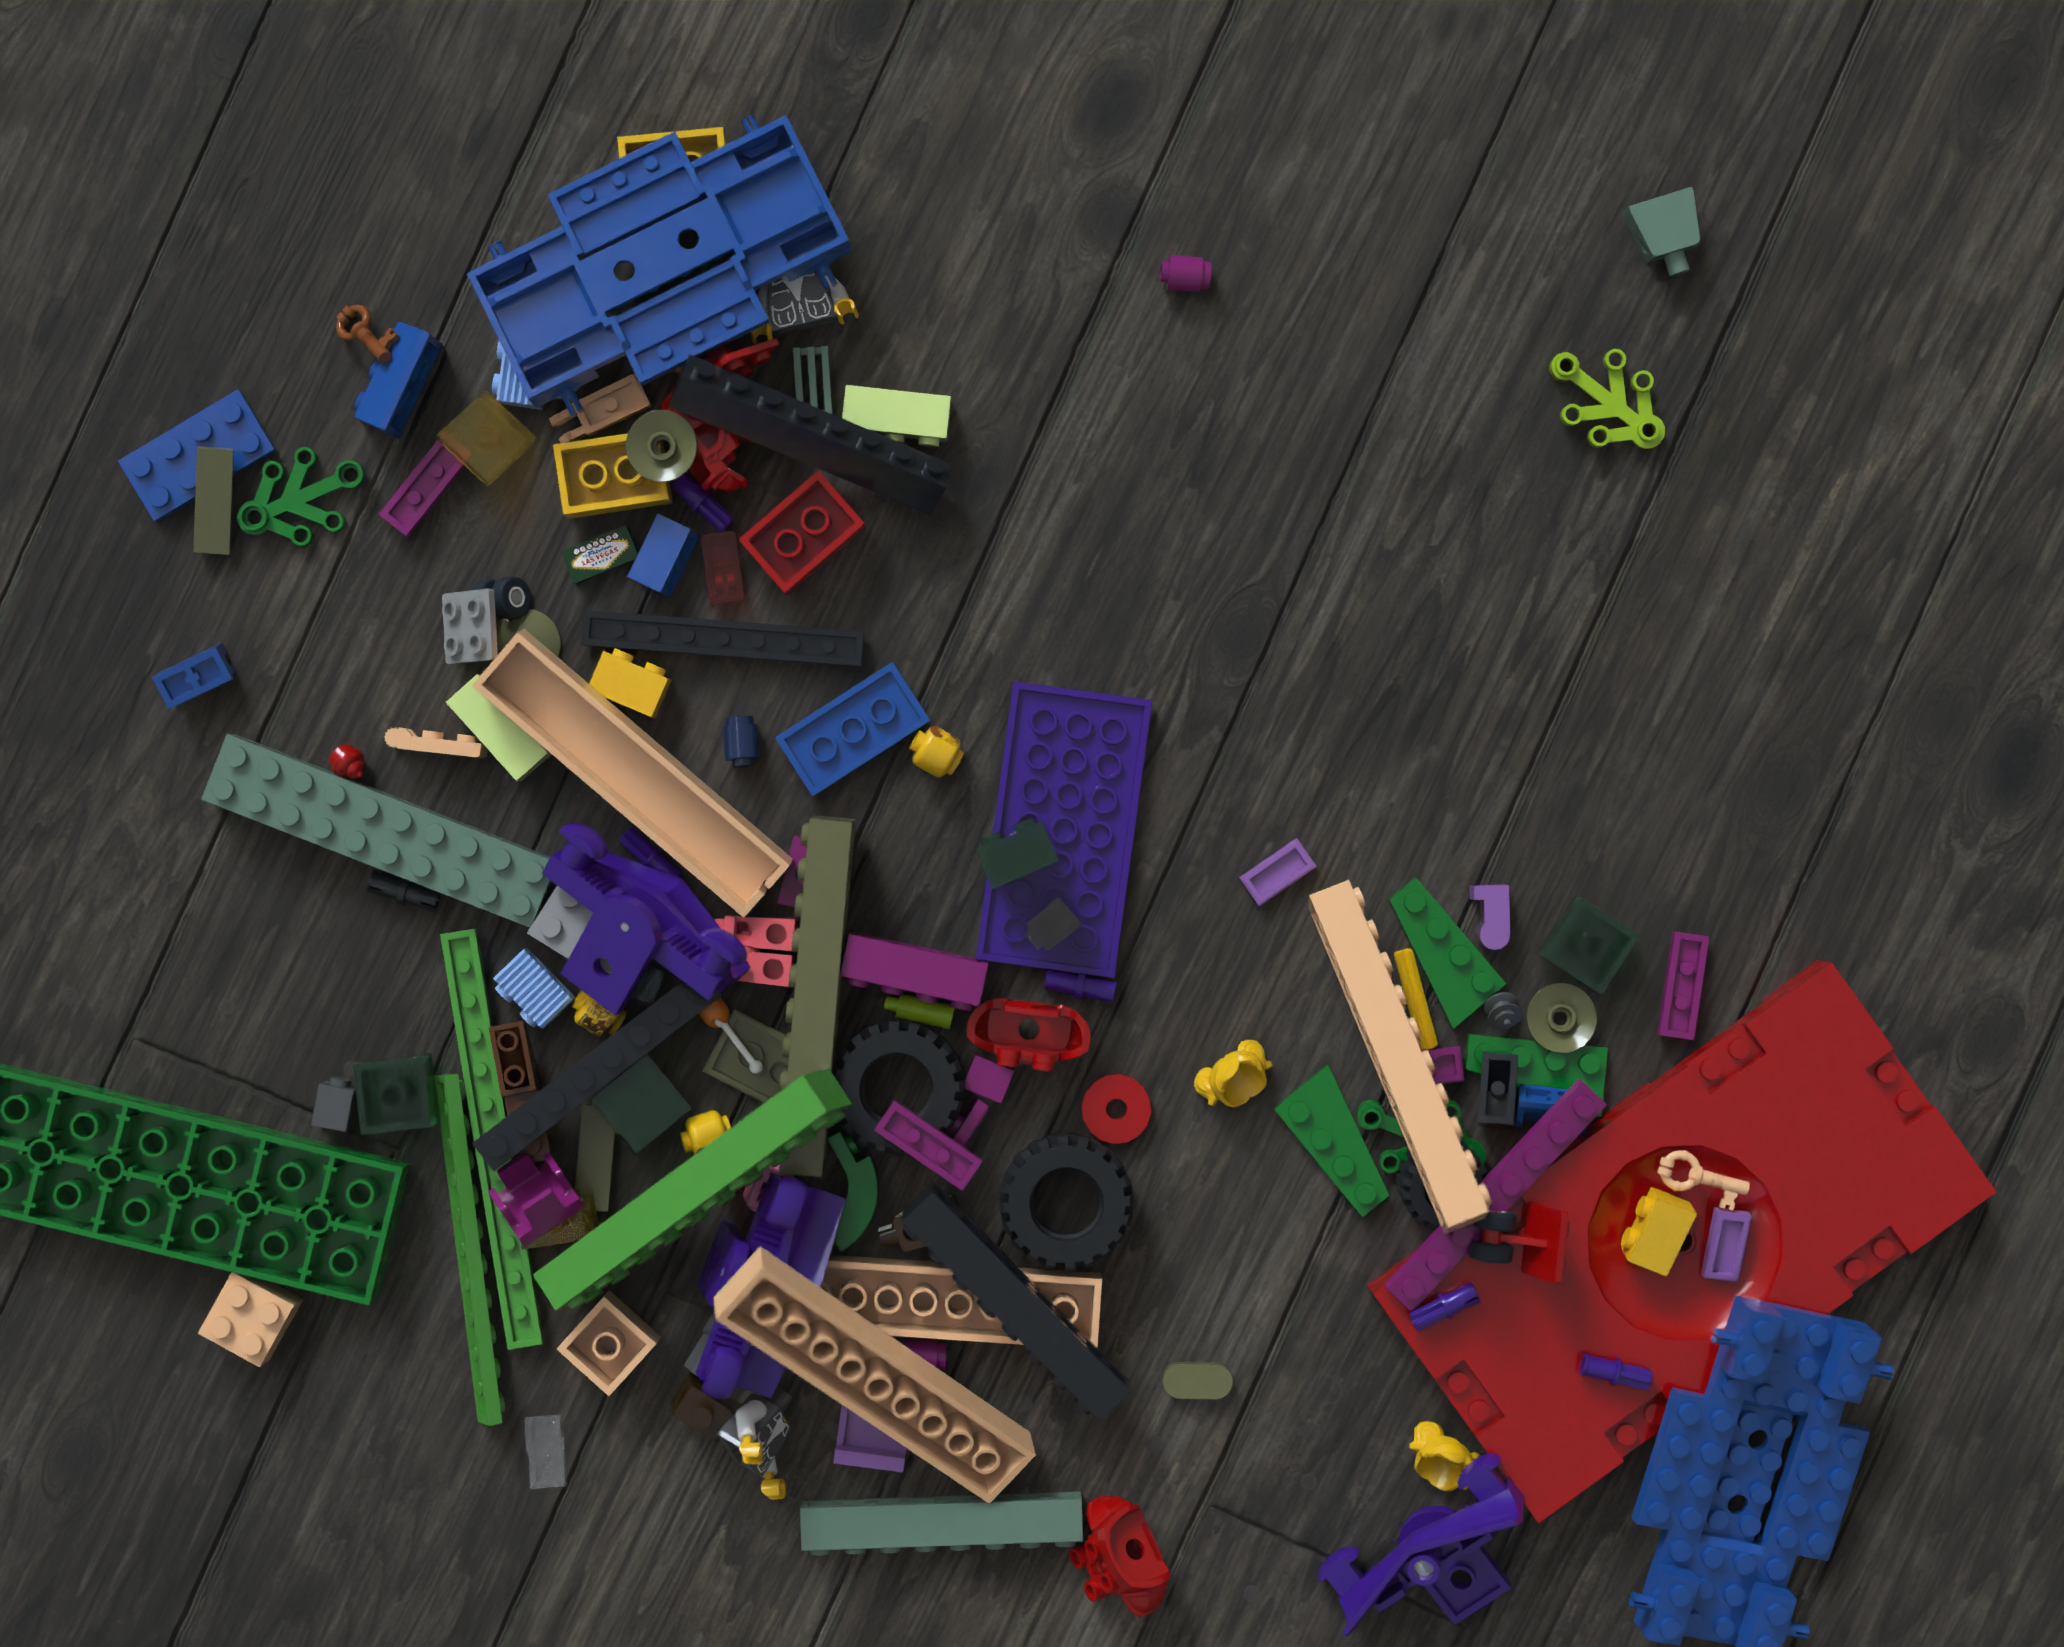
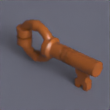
[336,304,400,364]

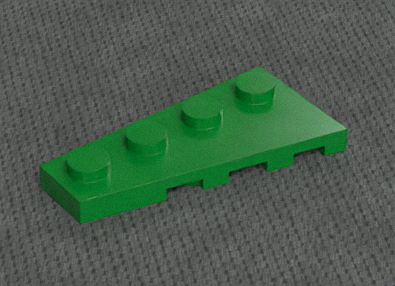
[1388,877,1506,1029]
[1464,1033,1608,1117]
[1273,1064,1390,1218]

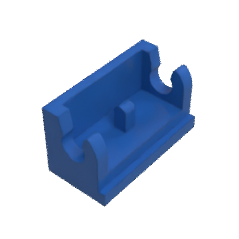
[627,513,701,598]
[152,642,235,709]
[1514,1084,1587,1135]

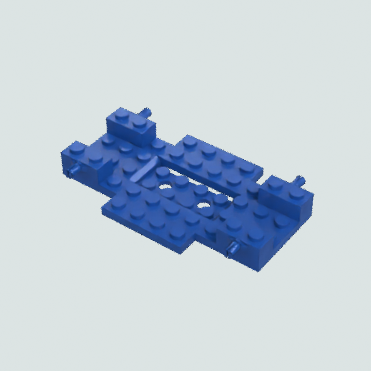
[467,115,853,416]
[1629,1295,1894,1647]

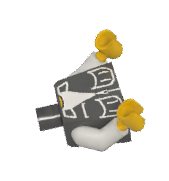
[751,272,859,344]
[717,1387,793,1500]

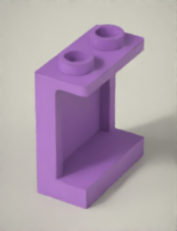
[833,1405,906,1472]

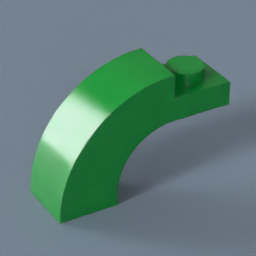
[828,1129,879,1251]

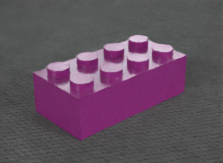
[840,931,989,1011]

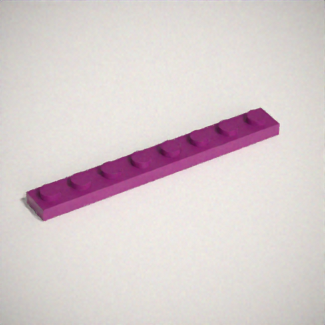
[1384,1078,1607,1311]

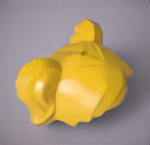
[1194,1040,1273,1108]
[1409,1421,1480,1492]

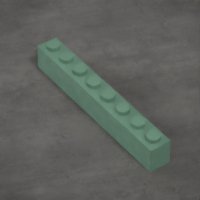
[800,1491,1083,1556]

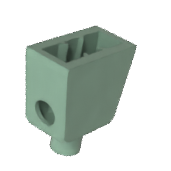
[1622,187,1700,277]

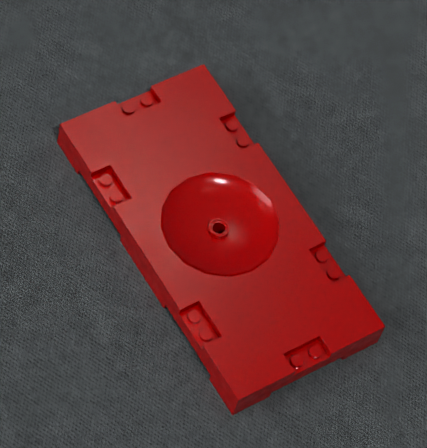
[1367,960,1997,1524]

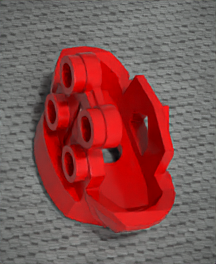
[661,385,755,493]
[967,997,1091,1071]
[1069,1495,1171,1618]

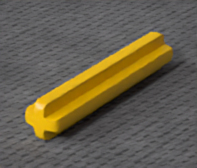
[1394,948,1438,1050]

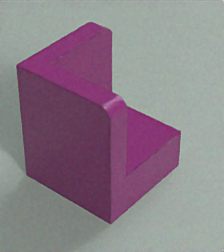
[964,1053,1015,1103]

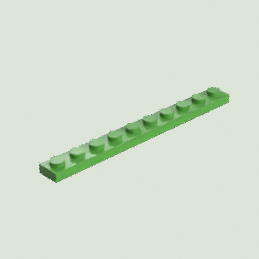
[434,1073,505,1426]

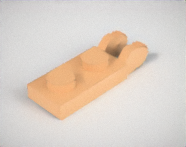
[549,373,651,443]
[384,727,488,758]

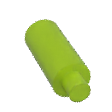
[884,993,954,1030]

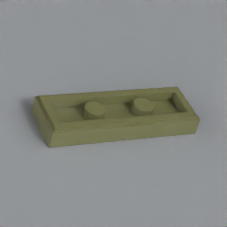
[193,446,234,555]
[575,1103,619,1212]

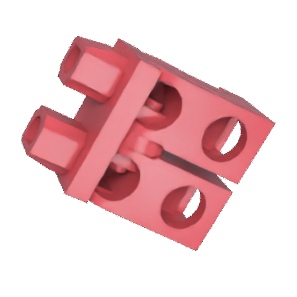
[714,915,799,987]

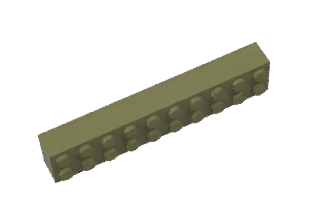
[779,816,856,1177]

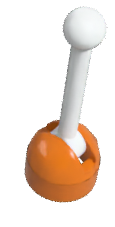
[699,998,763,1074]

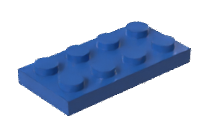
[118,389,277,522]
[775,662,930,797]

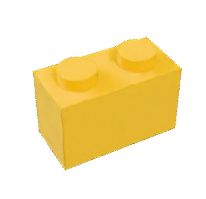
[589,648,672,718]
[1621,1187,1697,1276]

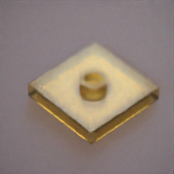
[436,391,537,487]

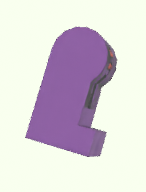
[1469,884,1510,950]

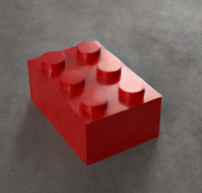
[738,470,867,596]

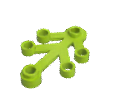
[1549,349,1665,449]

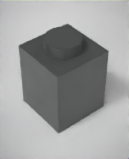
[311,1077,361,1132]

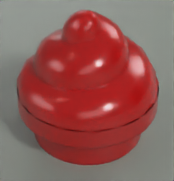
[328,744,364,780]

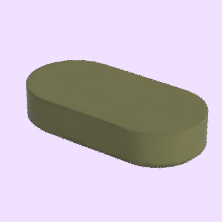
[1162,1362,1233,1400]

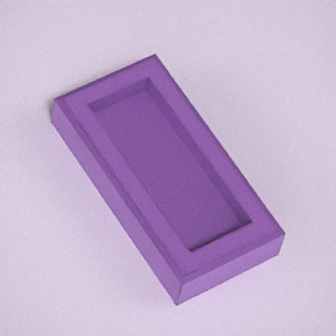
[1239,838,1317,906]
[1701,1207,1752,1282]

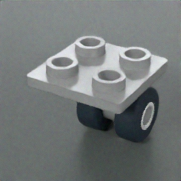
[442,576,531,664]

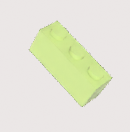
[842,385,951,447]
[446,674,552,781]

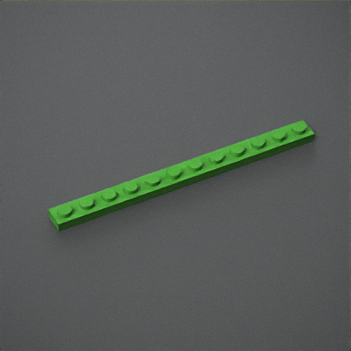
[440,928,544,1350]

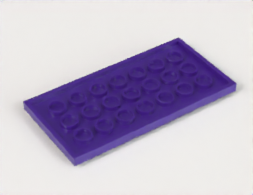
[976,681,1152,978]

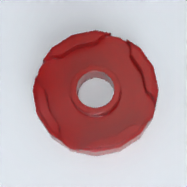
[1081,1073,1151,1144]

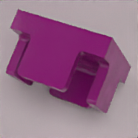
[488,1152,585,1247]

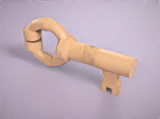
[1657,1150,1750,1211]

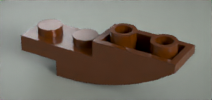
[488,1020,554,1162]

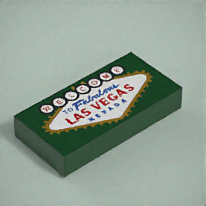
[561,525,638,585]

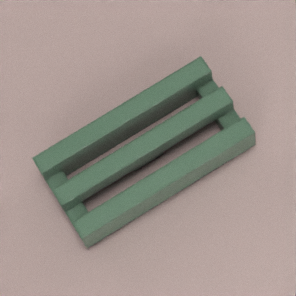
[793,346,833,414]

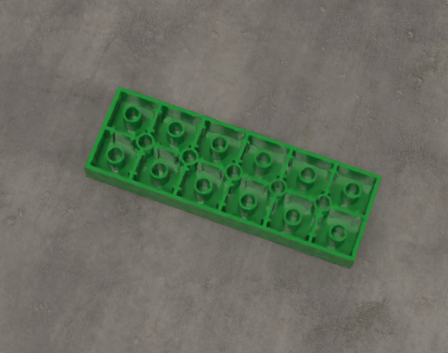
[0,1063,411,1305]

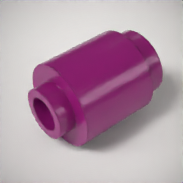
[1159,254,1212,293]
[904,1339,946,1372]

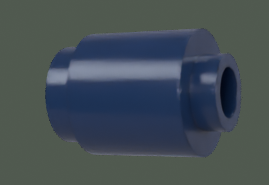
[722,716,760,768]

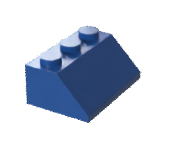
[354,321,443,439]

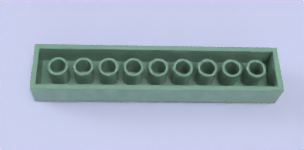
[201,734,554,928]

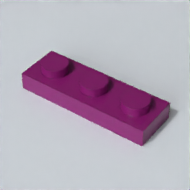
[379,432,474,537]
[1657,931,1710,1040]
[874,1100,983,1191]

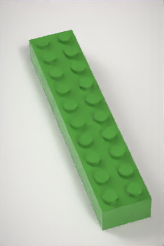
[533,1068,852,1311]

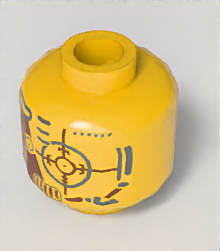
[572,990,627,1037]

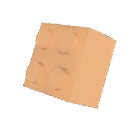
[198,1272,303,1367]
[557,1290,661,1396]

